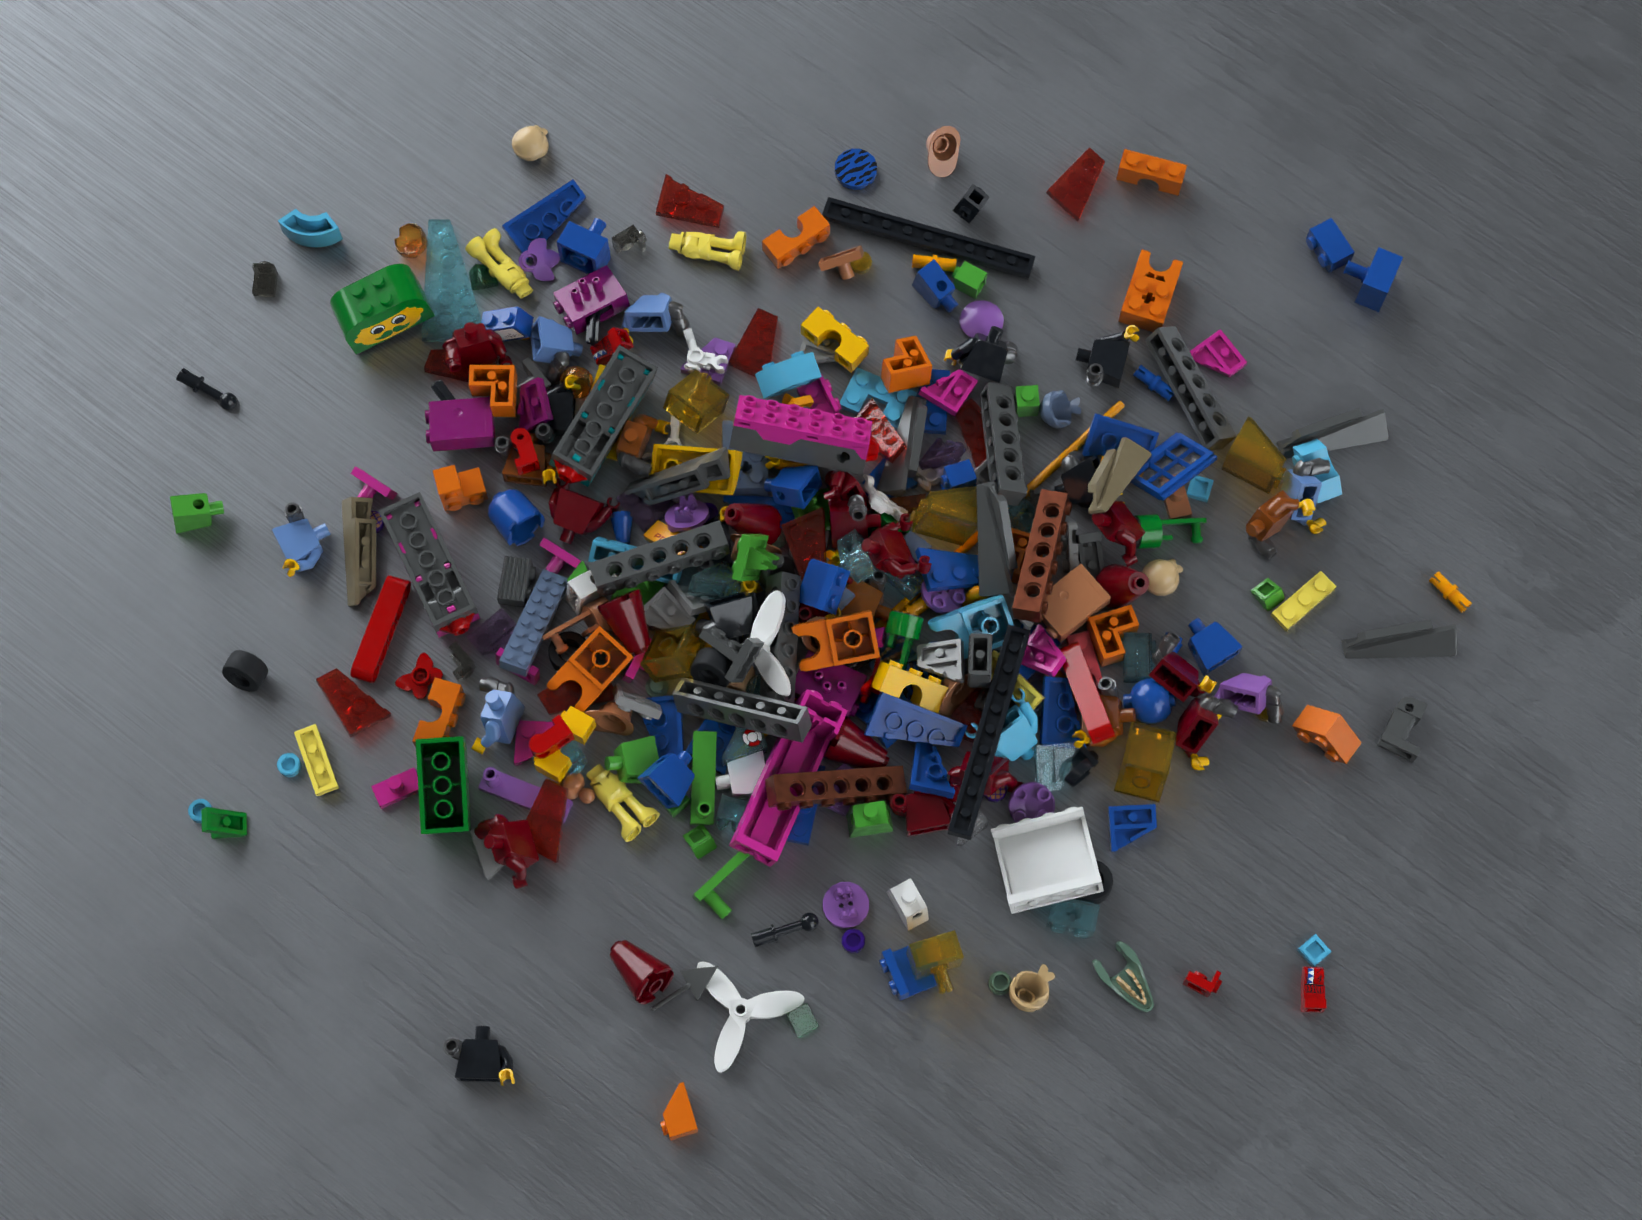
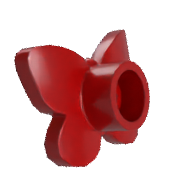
[395,652,443,700]
[860,657,881,704]

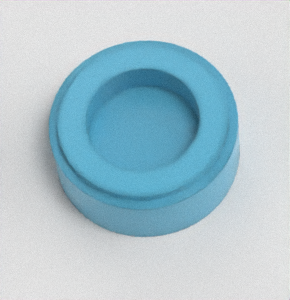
[277,753,302,777]
[188,799,213,823]

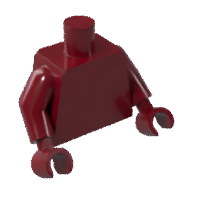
[824,470,871,511]
[548,478,620,544]
[1091,501,1145,567]
[862,513,932,579]

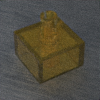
[663,369,730,434]
[640,624,706,683]
[906,930,964,994]

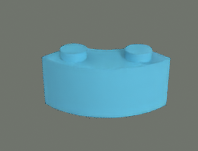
[278,209,343,248]
[755,351,822,399]
[1292,438,1342,503]

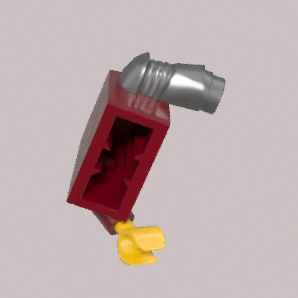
[825,495,881,566]
[1149,631,1217,703]
[1176,694,1238,770]

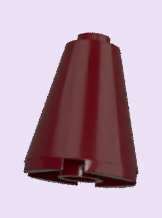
[724,503,782,545]
[1095,564,1149,609]
[597,589,650,656]
[823,717,890,768]
[610,940,674,1005]

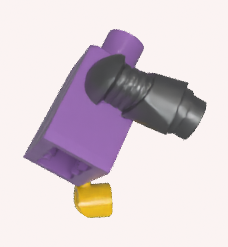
[1214,673,1284,723]

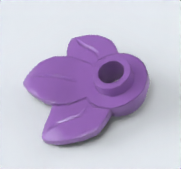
[518,238,560,282]

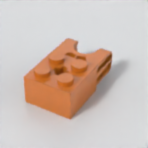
[1118,249,1183,332]
[792,610,880,671]
[546,626,634,713]

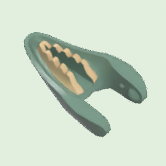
[1092,941,1154,1012]

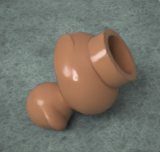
[557,772,595,804]

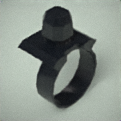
[1064,746,1099,788]

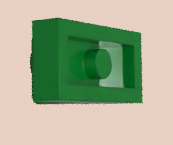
[201,807,247,839]

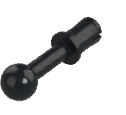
[176,368,237,410]
[751,913,819,947]

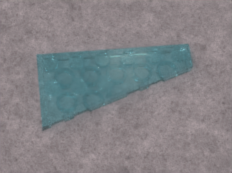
[421,219,482,342]

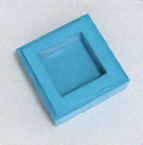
[1186,475,1214,503]
[1297,934,1332,967]

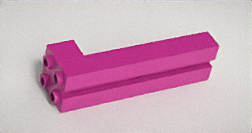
[729,689,848,867]

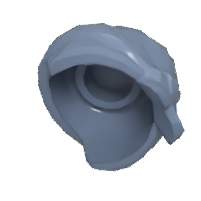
[1039,390,1081,429]

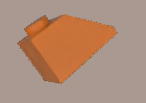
[660,1082,698,1141]

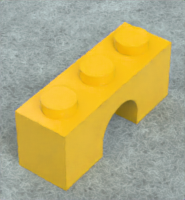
[801,307,869,373]
[871,660,948,713]
[533,706,596,784]

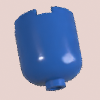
[488,489,545,546]

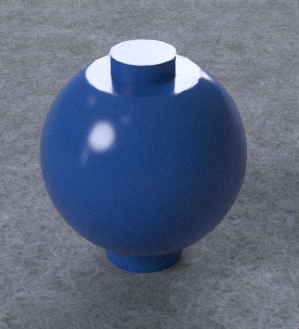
[1123,678,1176,724]

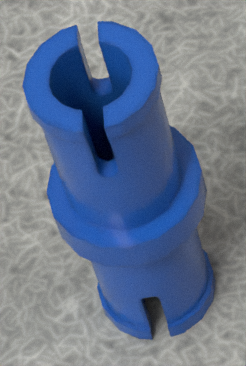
[1133,364,1175,402]

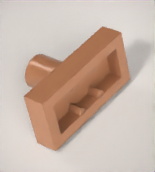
[818,245,864,280]
[1158,474,1192,519]

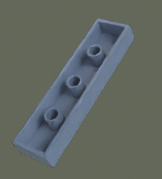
[499,569,568,677]

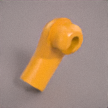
[962,586,989,607]

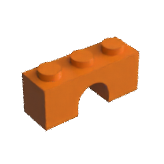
[1116,149,1187,196]
[762,206,830,269]
[412,677,466,748]

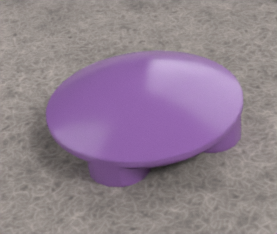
[960,300,1004,337]
[1008,782,1055,823]

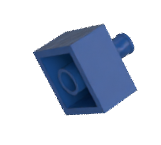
[557,218,611,274]
[1343,247,1403,312]

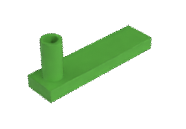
[690,731,717,825]
[692,851,750,920]

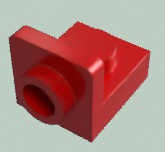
[1182,970,1222,998]

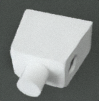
[565,570,617,616]
[715,751,765,800]
[886,878,929,931]

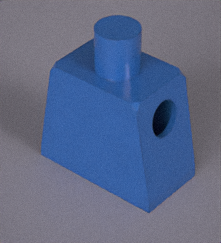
[912,259,959,313]
[764,466,823,509]
[1188,618,1242,677]
[637,750,695,809]

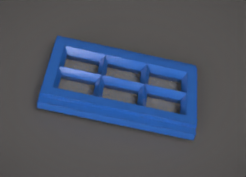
[1130,433,1217,501]

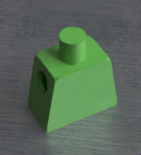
[170,493,224,534]
[604,736,659,784]
[846,801,893,838]

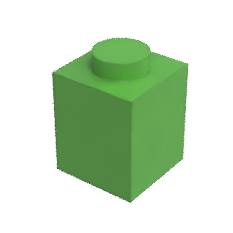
[952,261,987,299]
[1014,385,1040,417]

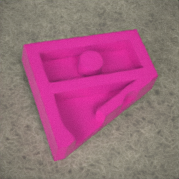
[1190,329,1247,378]

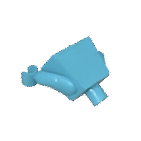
[965,688,1038,761]

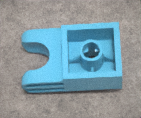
[928,594,1014,659]

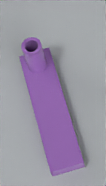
[478,767,573,824]

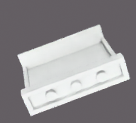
[991,807,1104,914]

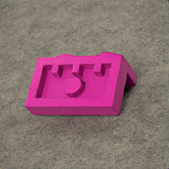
[797,374,842,414]

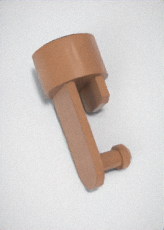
[542,596,612,654]

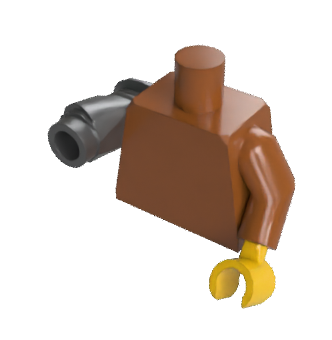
[616,414,670,477]
[494,433,557,487]
[1246,490,1316,560]
[825,569,893,623]
[1072,677,1136,748]

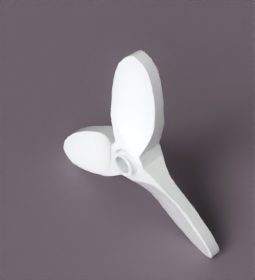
[741,590,791,696]
[697,961,805,1073]

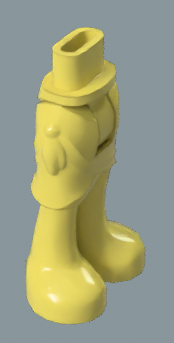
[465,228,533,299]
[669,231,746,271]
[586,764,660,842]

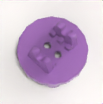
[665,493,709,532]
[921,581,965,614]
[823,882,869,928]

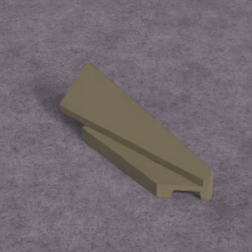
[1088,437,1152,514]
[341,497,376,606]

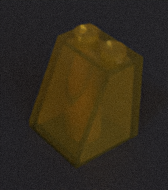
[1221,416,1286,494]
[910,486,977,546]
[1114,722,1177,803]

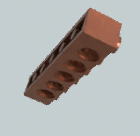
[1012,489,1072,623]
[765,765,907,811]

